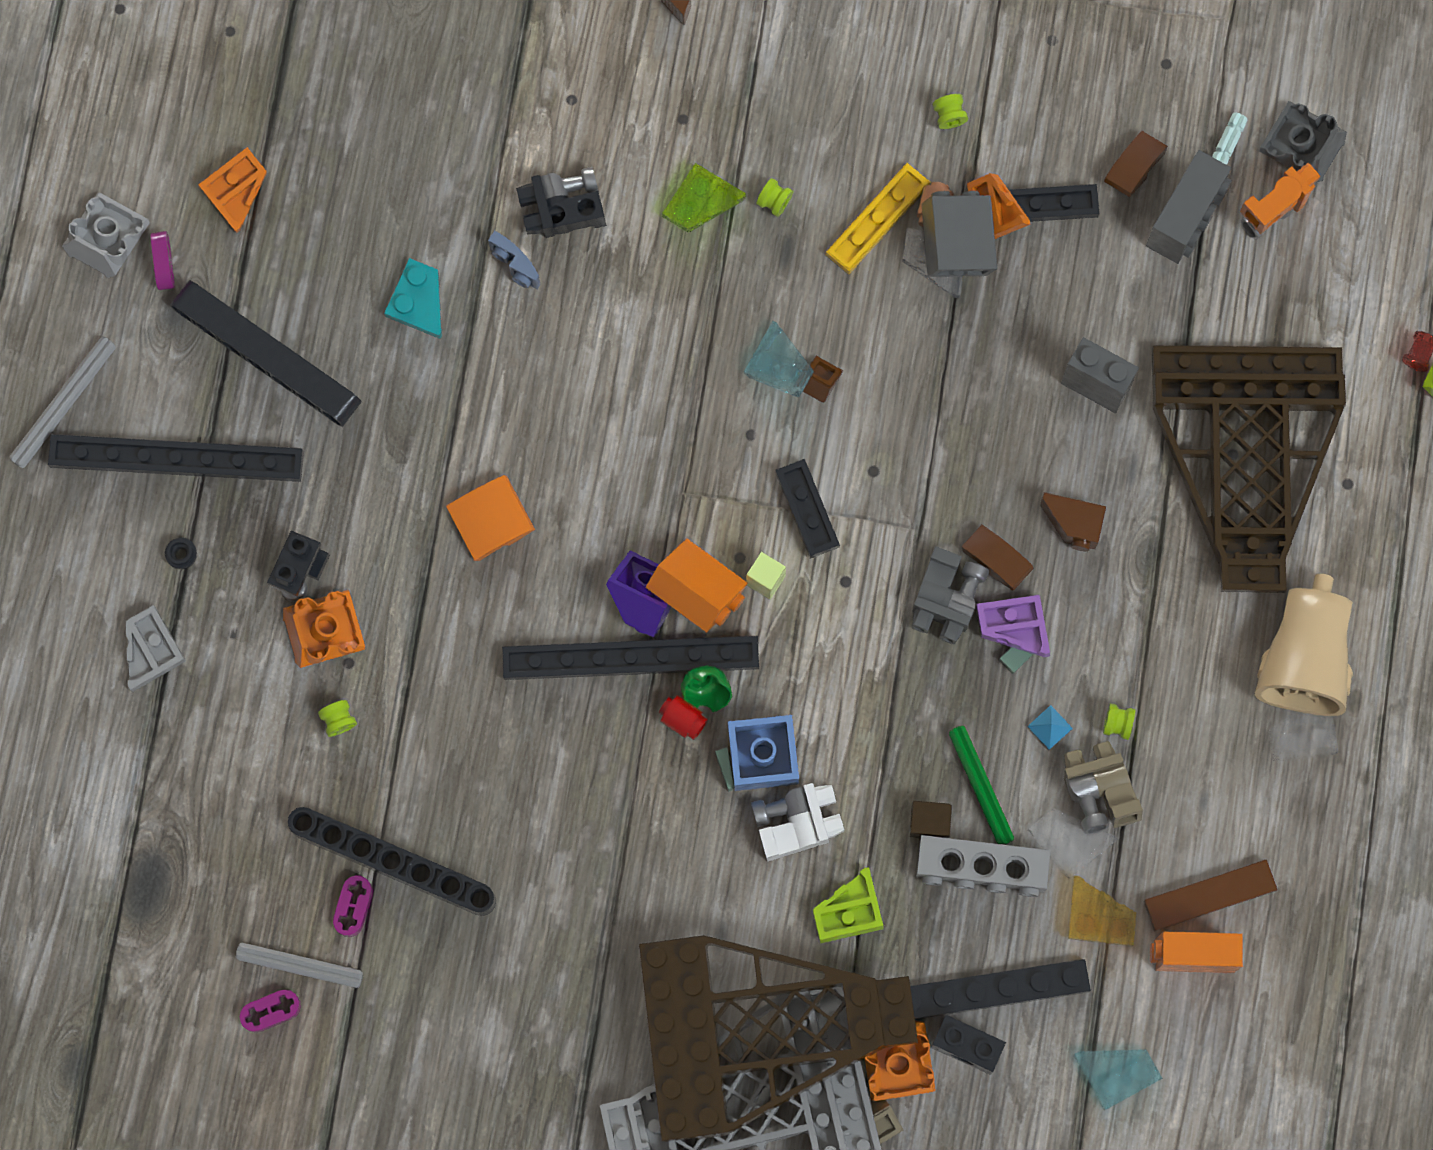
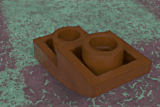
[1104,131,1168,197]
[961,525,1034,591]

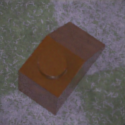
[1040,492,1106,552]

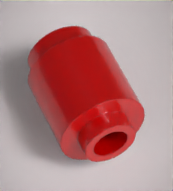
[658,695,708,740]

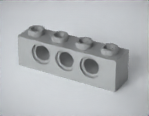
[916,835,1051,897]

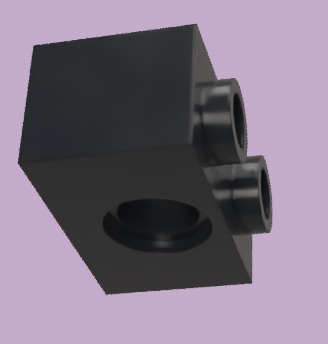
[931,1015,1006,1075]

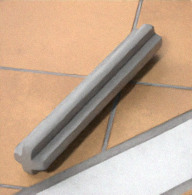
[236,943,363,988]

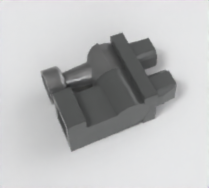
[912,546,989,645]

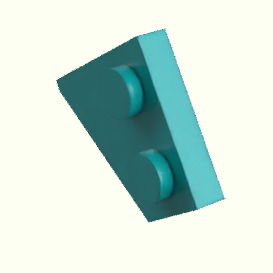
[384,258,442,339]

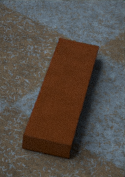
[1144,859,1278,932]

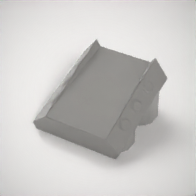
[62,192,150,278]

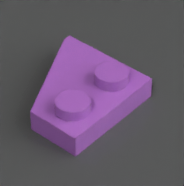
[976,595,1050,657]

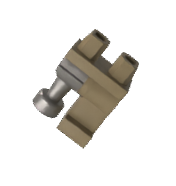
[1064,741,1143,835]

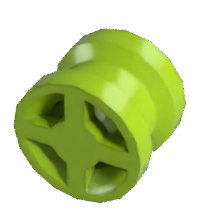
[932,94,968,129]
[756,178,794,217]
[318,700,357,737]
[1103,703,1136,740]

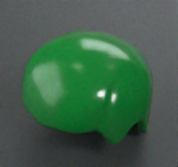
[680,666,732,712]

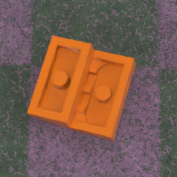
[446,475,535,561]

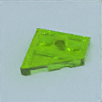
[662,163,746,233]

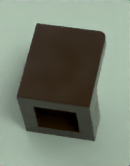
[909,801,952,838]

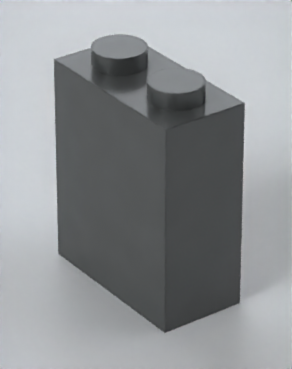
[921,191,997,277]
[1061,337,1139,414]

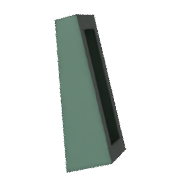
[999,647,1033,674]
[715,747,734,792]

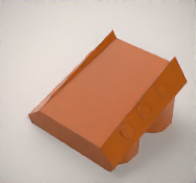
[283,590,365,668]
[864,1020,936,1101]

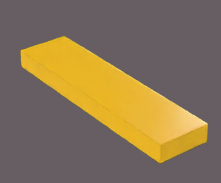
[826,163,931,274]

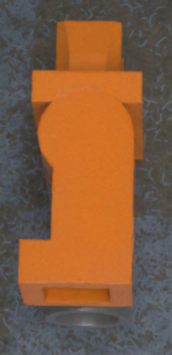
[1240,163,1320,240]

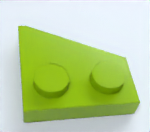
[813,867,884,944]

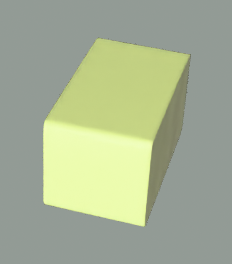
[746,552,786,600]

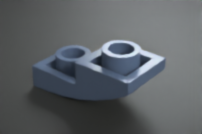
[488,230,541,290]

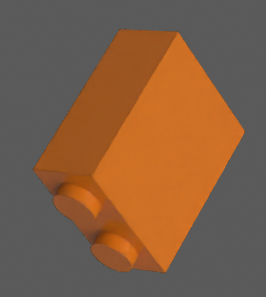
[645,539,748,633]
[1150,932,1243,973]

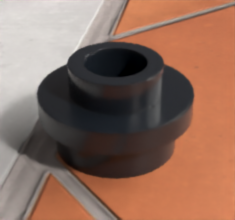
[165,538,197,569]

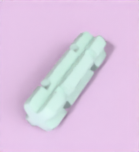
[1212,112,1248,165]

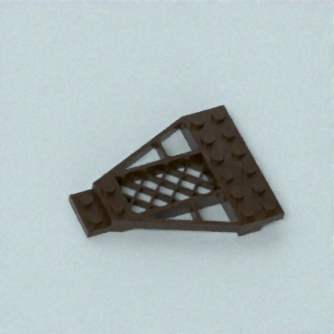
[1152,345,1346,593]
[639,935,918,1142]

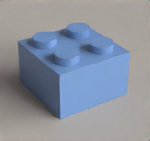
[728,715,799,791]

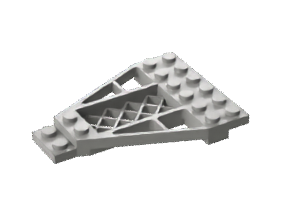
[600,987,882,1150]

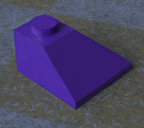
[606,550,672,637]

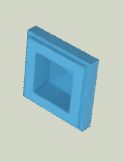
[1027,705,1073,750]

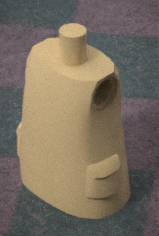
[1255,574,1353,716]

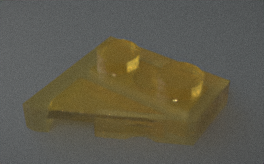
[1068,876,1137,946]

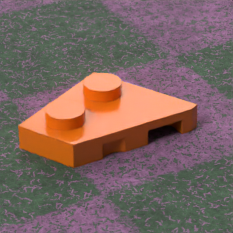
[198,147,267,233]
[967,173,1031,239]

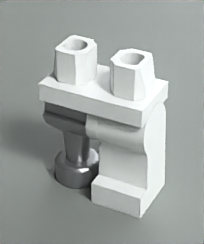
[751,783,844,862]

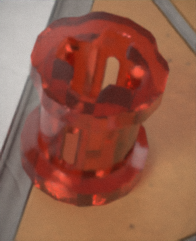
[1402,331,1433,372]

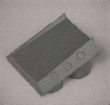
[1259,101,1347,183]

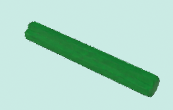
[949,726,1014,845]

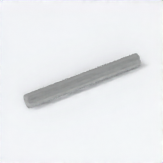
[10,337,116,468]

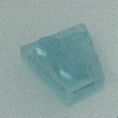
[744,321,814,398]
[1074,1049,1163,1111]

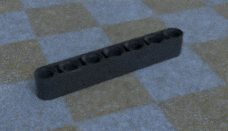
[170,280,362,427]
[288,807,496,916]

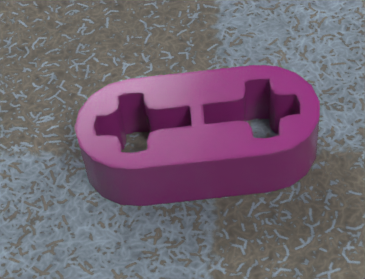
[151,231,175,290]
[333,875,373,937]
[239,990,301,1033]

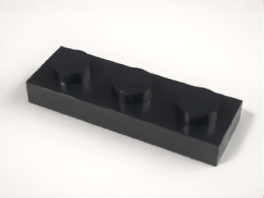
[1009,184,1100,222]
[775,459,840,559]

